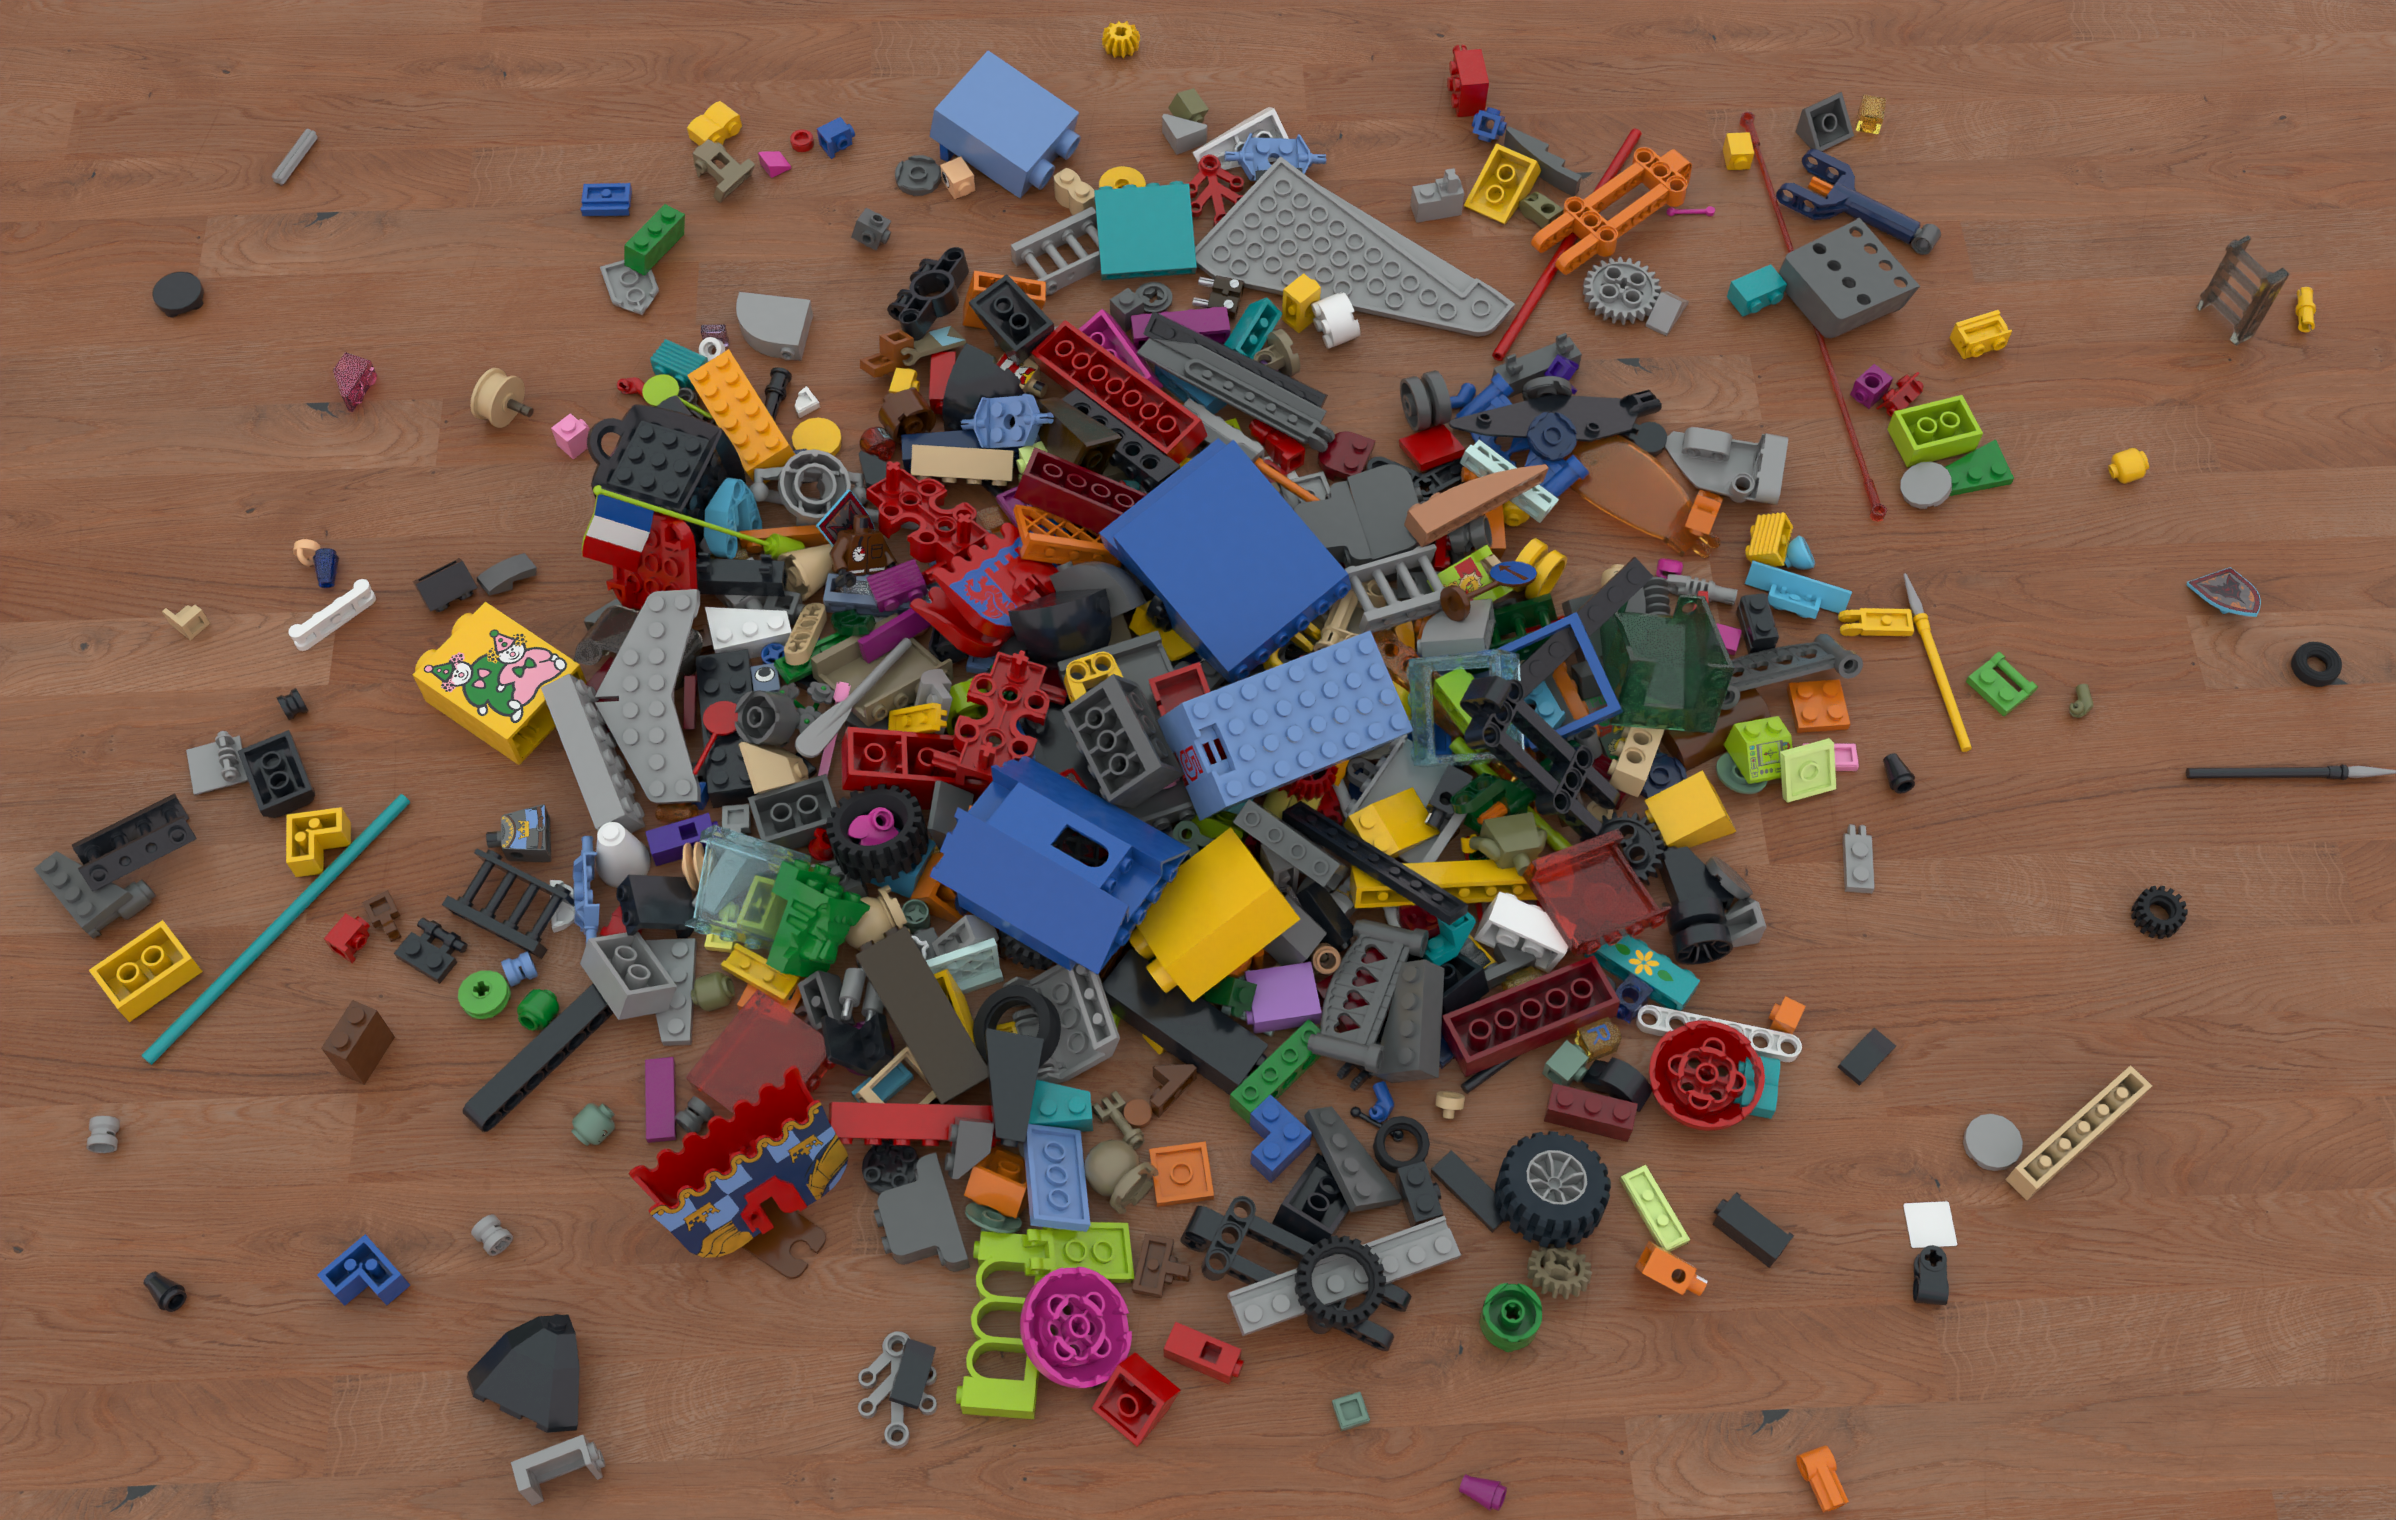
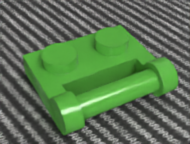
[1966,651,2038,716]

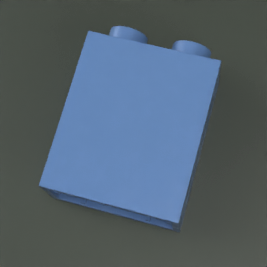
[929,51,1081,199]

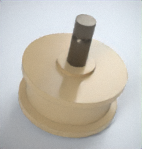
[470,368,534,428]

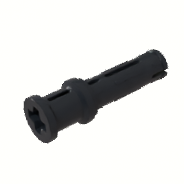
[764,367,792,421]

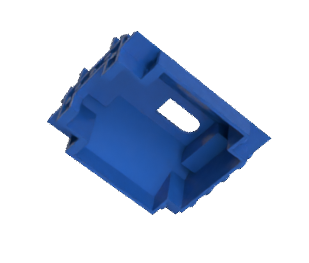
[930,756,1191,975]

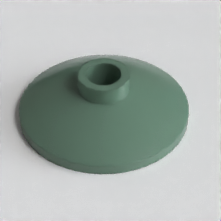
[1716,753,1768,794]
[965,1202,1022,1233]

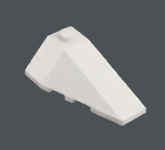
[1192,107,1289,170]

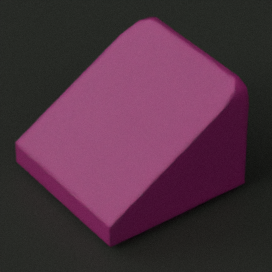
[758,151,791,178]

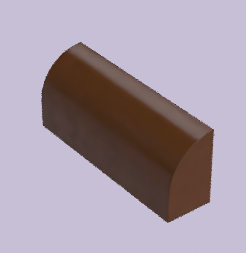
[1661,688,1771,771]

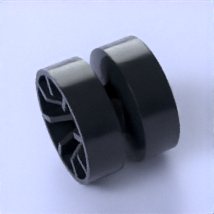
[1665,897,1733,965]

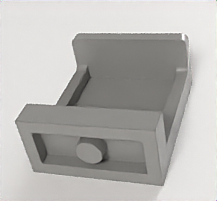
[511,1435,605,1506]

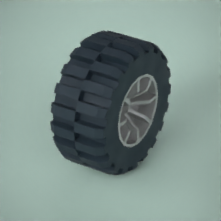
[1495,1131,1611,1248]

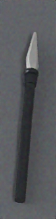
[2186,764,2396,780]

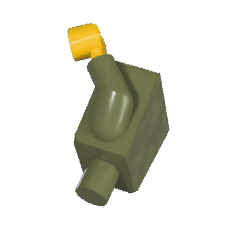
[1461,812,1547,876]

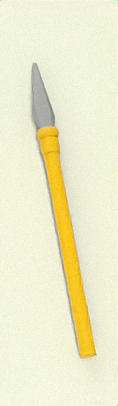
[1903,573,1972,752]

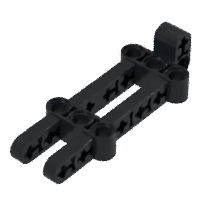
[1460,676,1620,842]
[1180,1196,1412,1351]

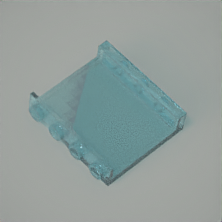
[685,825,812,954]

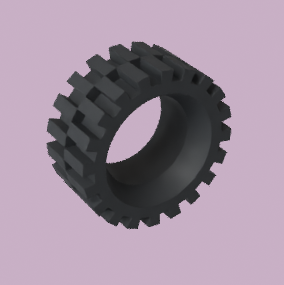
[826,784,929,883]

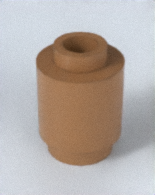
[1309,943,1341,974]

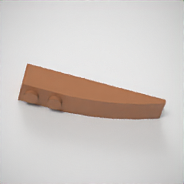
[1404,464,1549,547]

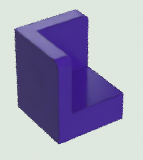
[1544,354,1579,395]

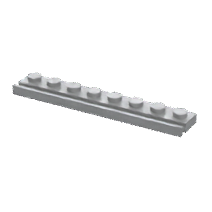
[1227,1216,1461,1336]

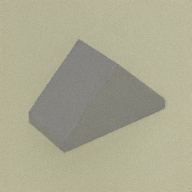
[1162,114,1207,155]
[1645,291,1689,336]

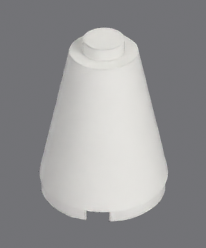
[595,822,651,888]

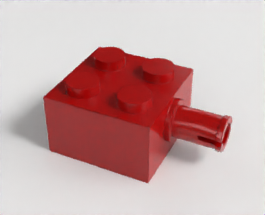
[1447,44,1489,117]

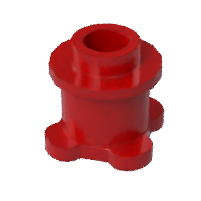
[808,828,834,862]

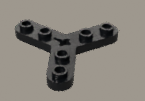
[1366,456,1465,543]

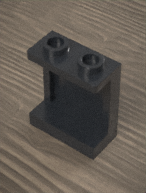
[616,875,700,939]

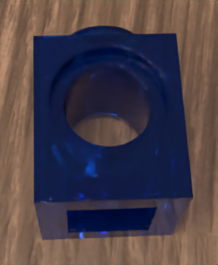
[1615,973,1654,1023]

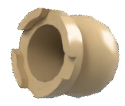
[845,885,911,950]

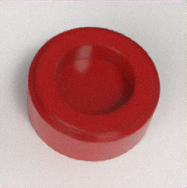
[790,129,814,152]

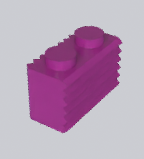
[866,559,928,612]

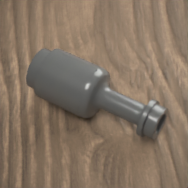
[88,879,156,939]

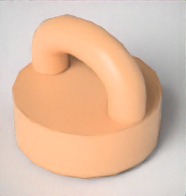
[293,539,321,567]

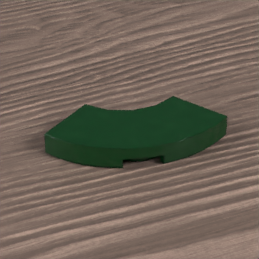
[831,609,876,636]

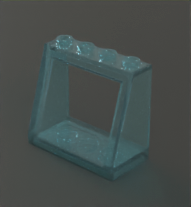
[1407,649,1524,767]

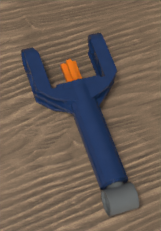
[1776,149,1941,255]

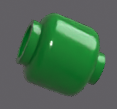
[517,989,560,1031]

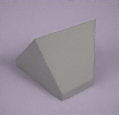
[1725,898,1766,947]

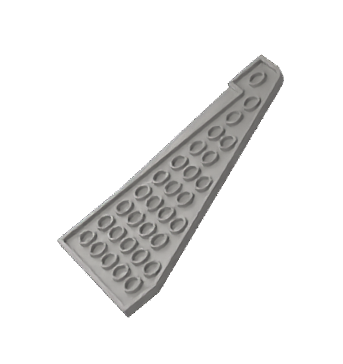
[1195,156,1515,336]

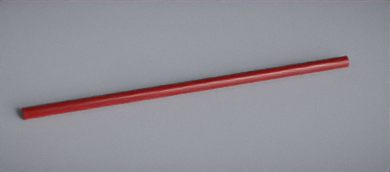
[1492,128,1642,361]

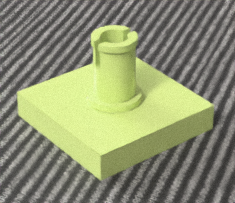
[1780,738,1836,803]

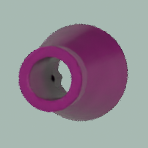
[1459,1474,1507,1511]

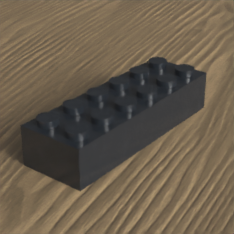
[695,649,758,808]

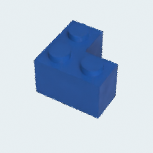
[1250,1095,1312,1183]
[317,1234,410,1306]

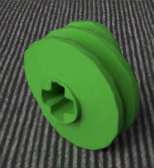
[458,970,511,1020]

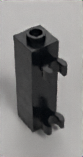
[696,552,788,597]

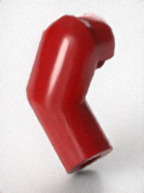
[616,377,645,398]

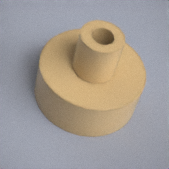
[1435,1091,1465,1119]

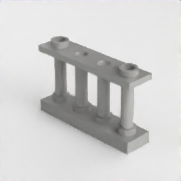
[1011,207,1101,296]
[1344,544,1457,633]

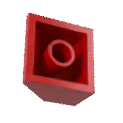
[1091,1352,1181,1447]

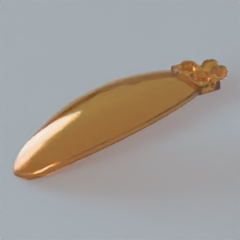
[1564,435,1721,559]

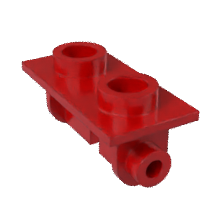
[1876,372,1924,417]

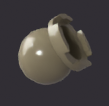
[1085,1139,1158,1214]

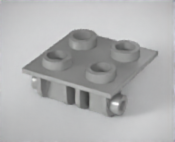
[186,731,248,796]

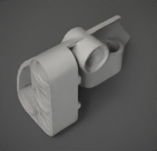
[1665,427,1788,505]

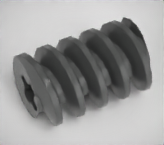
[1640,577,1672,633]

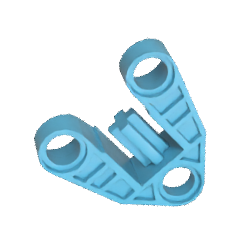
[704,478,762,559]

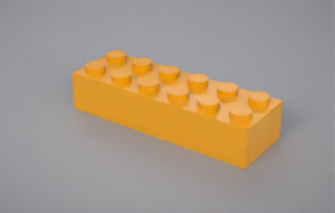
[687,349,796,484]

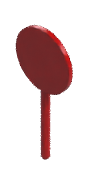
[693,701,738,775]

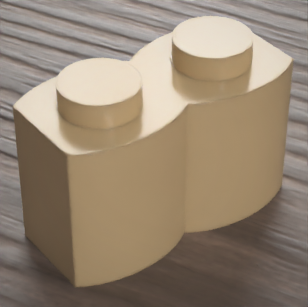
[1053,168,1096,215]

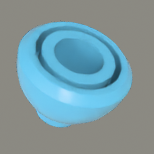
[1785,536,1815,570]

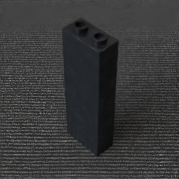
[1102,948,1268,1095]

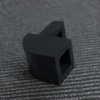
[1582,1057,1652,1112]

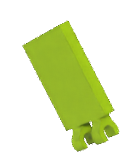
[1022,1222,1135,1283]

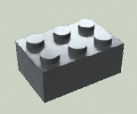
[748,774,837,858]

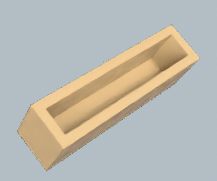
[911,445,1014,486]

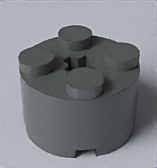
[735,690,800,746]

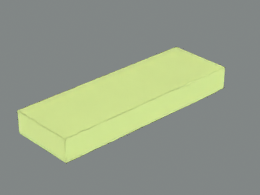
[1619,1165,1690,1252]

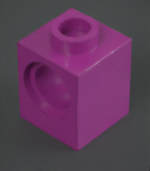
[1850,364,1893,409]

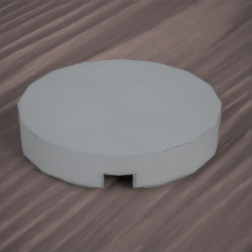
[1900,462,1952,509]
[1963,1114,2023,1171]

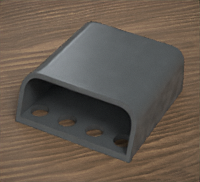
[1778,218,1920,339]

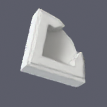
[795,386,820,418]

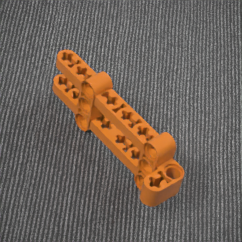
[1531,147,1692,275]

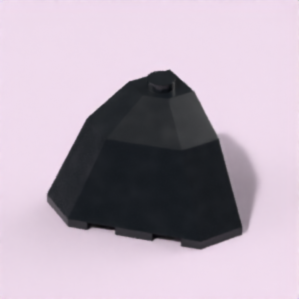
[467,1314,580,1433]

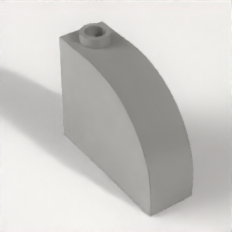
[736,292,813,361]
[1417,599,1495,665]

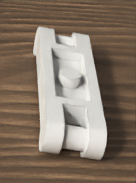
[289,579,376,651]

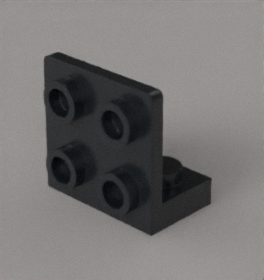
[821,1012,894,1078]

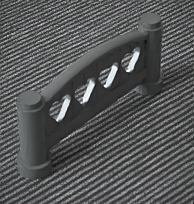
[1693,634,1863,710]
[1307,919,1429,1074]

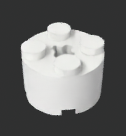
[1311,292,1360,349]

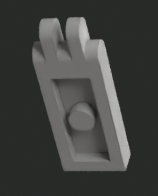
[1842,824,1874,894]

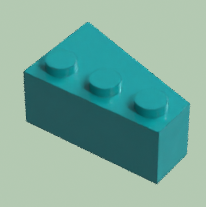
[1028,1080,1093,1132]

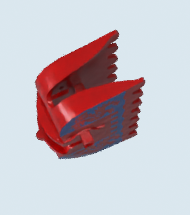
[910,506,1071,658]

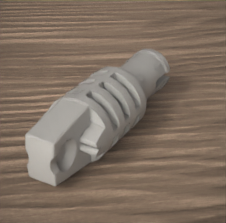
[1666,574,1738,606]

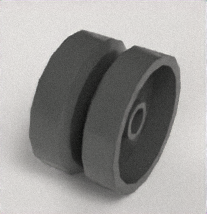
[1400,370,1452,431]

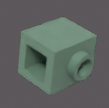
[1542,1040,1589,1087]

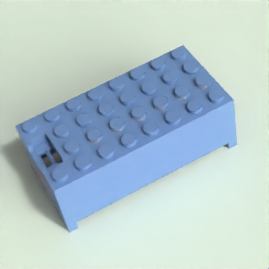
[1157,631,1414,821]

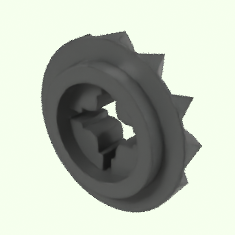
[1135,282,1172,314]

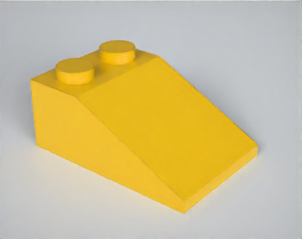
[1464,143,1541,225]
[1344,787,1440,858]

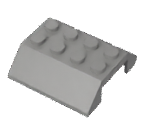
[1003,963,1120,1084]

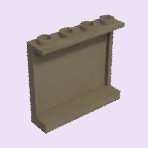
[811,613,954,727]

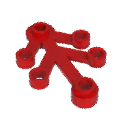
[1186,154,1244,227]

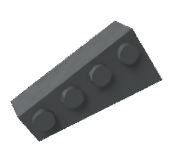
[1372,959,1444,1083]

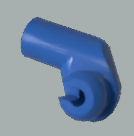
[1450,383,1476,409]
[1369,1081,1394,1122]

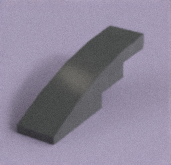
[1504,126,1582,197]

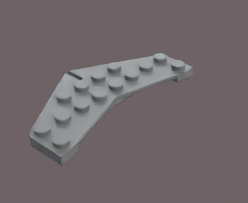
[594,589,701,804]

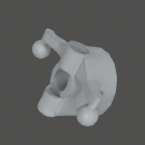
[749,449,868,526]

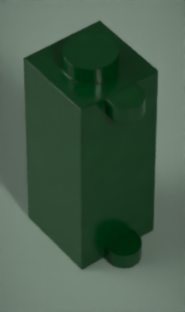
[1200,976,1257,1017]

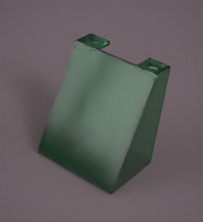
[1600,594,1734,733]

